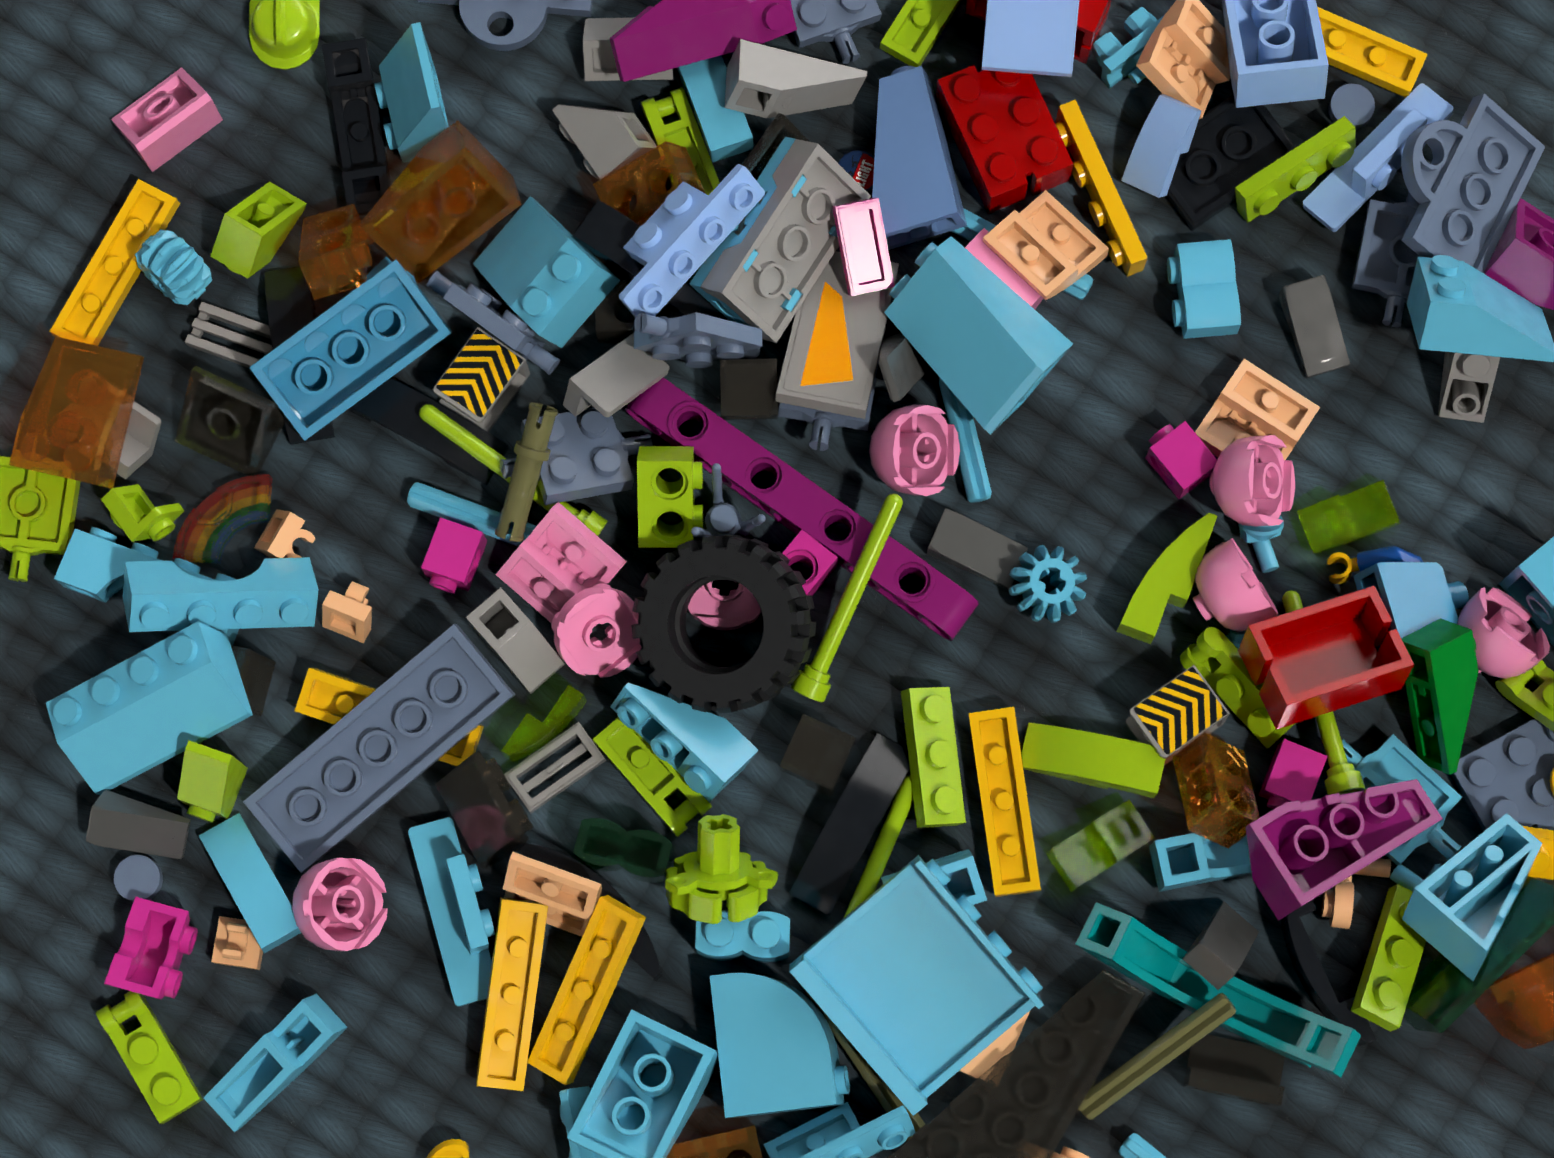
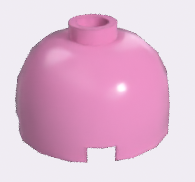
[869,405,960,496]
[1210,435,1295,527]
[1193,538,1279,632]
[1457,587,1550,679]
[292,858,388,951]

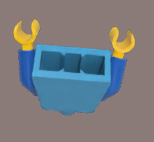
[1327,546,1469,652]

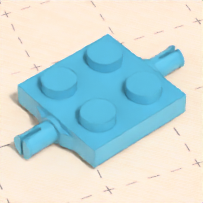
[1342,734,1462,866]

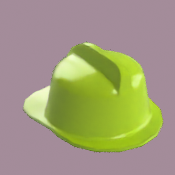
[249,0,320,70]

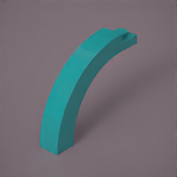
[1075,902,1361,1078]

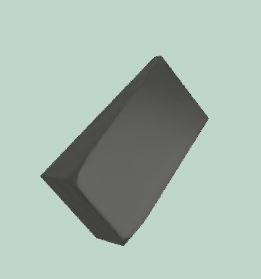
[1278,275,1350,378]
[878,333,926,402]
[927,508,1028,589]
[86,789,191,859]
[1182,901,1259,990]

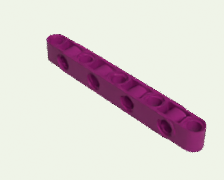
[625,378,979,641]

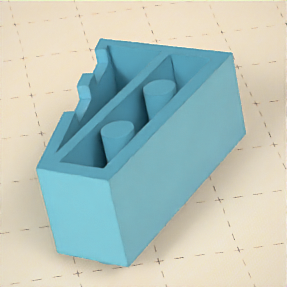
[1402,813,1543,982]

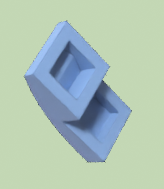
[1121,94,1202,198]

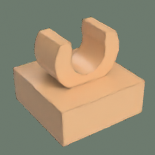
[254,509,315,558]
[322,581,372,644]
[211,916,263,970]

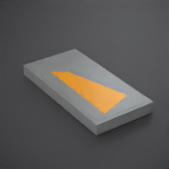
[775,251,899,419]

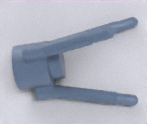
[691,463,766,539]

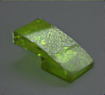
[1297,480,1401,554]
[501,685,587,762]
[1046,799,1155,892]

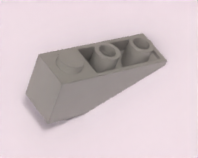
[725,39,867,118]

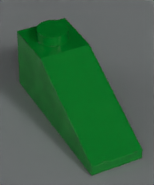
[1401,618,1479,775]

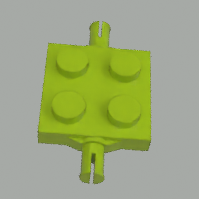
[0,428,83,582]

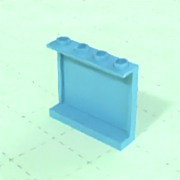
[789,855,1044,1116]

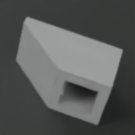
[552,105,658,181]
[1438,352,1500,423]
[466,587,565,694]

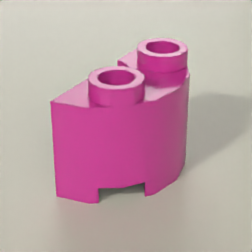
[104,896,198,1000]

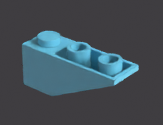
[610,682,758,802]

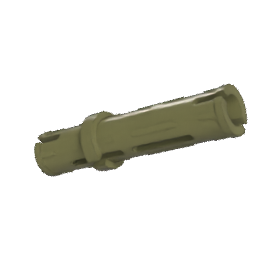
[495,403,558,542]

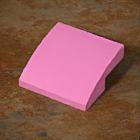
[495,502,627,623]

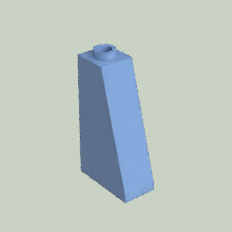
[872,66,967,250]

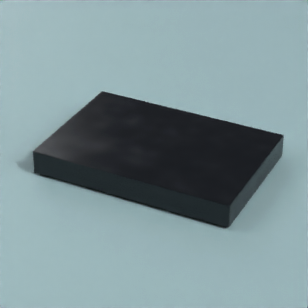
[1165,95,1296,231]

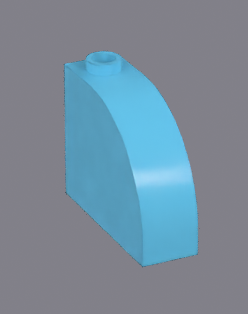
[710,973,850,1118]

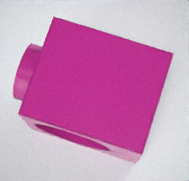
[1145,421,1217,500]
[421,517,487,593]
[783,530,838,596]
[1258,739,1328,810]

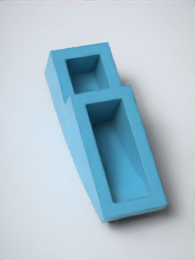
[677,55,754,163]
[199,813,301,954]
[204,993,348,1132]

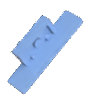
[1303,83,1454,232]
[619,164,765,318]

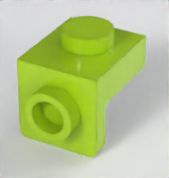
[101,484,184,542]

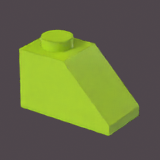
[210,182,307,279]
[177,740,248,823]

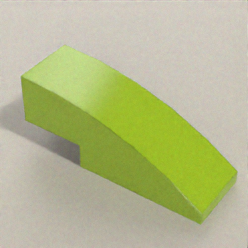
[1116,513,1217,644]
[1021,722,1166,798]

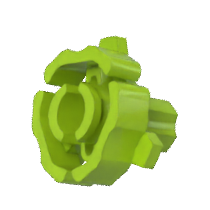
[665,814,778,924]

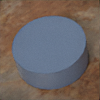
[1328,84,1375,130]
[114,855,163,902]

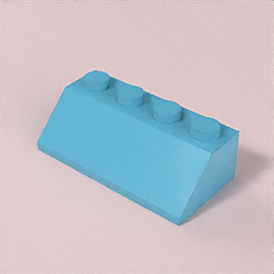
[46,621,253,795]

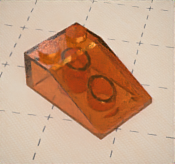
[360,120,522,283]
[9,337,144,489]

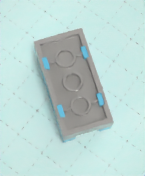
[690,137,871,343]

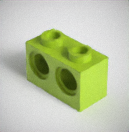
[637,446,703,548]

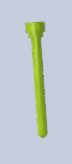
[419,404,608,536]
[791,493,903,702]
[1282,590,1365,795]
[844,775,914,918]

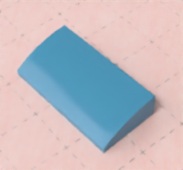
[249,259,452,441]

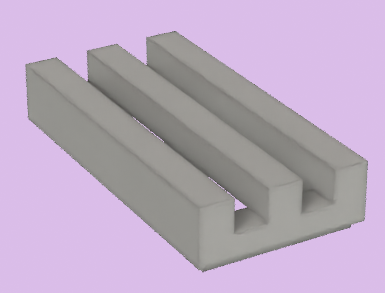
[185,302,272,368]
[504,722,606,813]

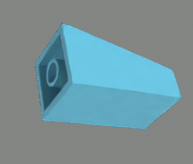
[884,236,1073,435]

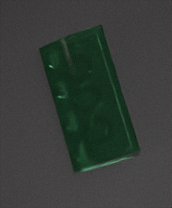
[1403,876,1554,1033]

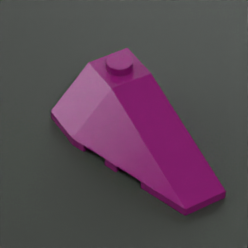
[609,0,797,82]
[1484,198,1554,310]
[1246,779,1443,921]

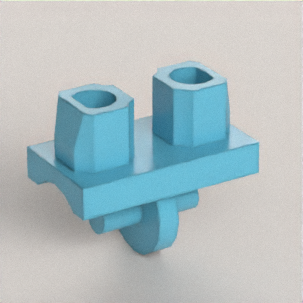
[1092,7,1164,89]

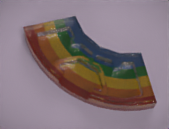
[173,474,273,564]

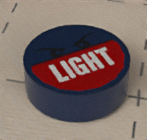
[838,150,874,194]

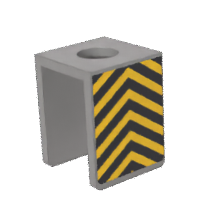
[433,327,531,432]
[1126,665,1230,766]

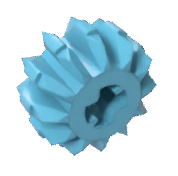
[135,229,212,305]
[1009,545,1087,623]

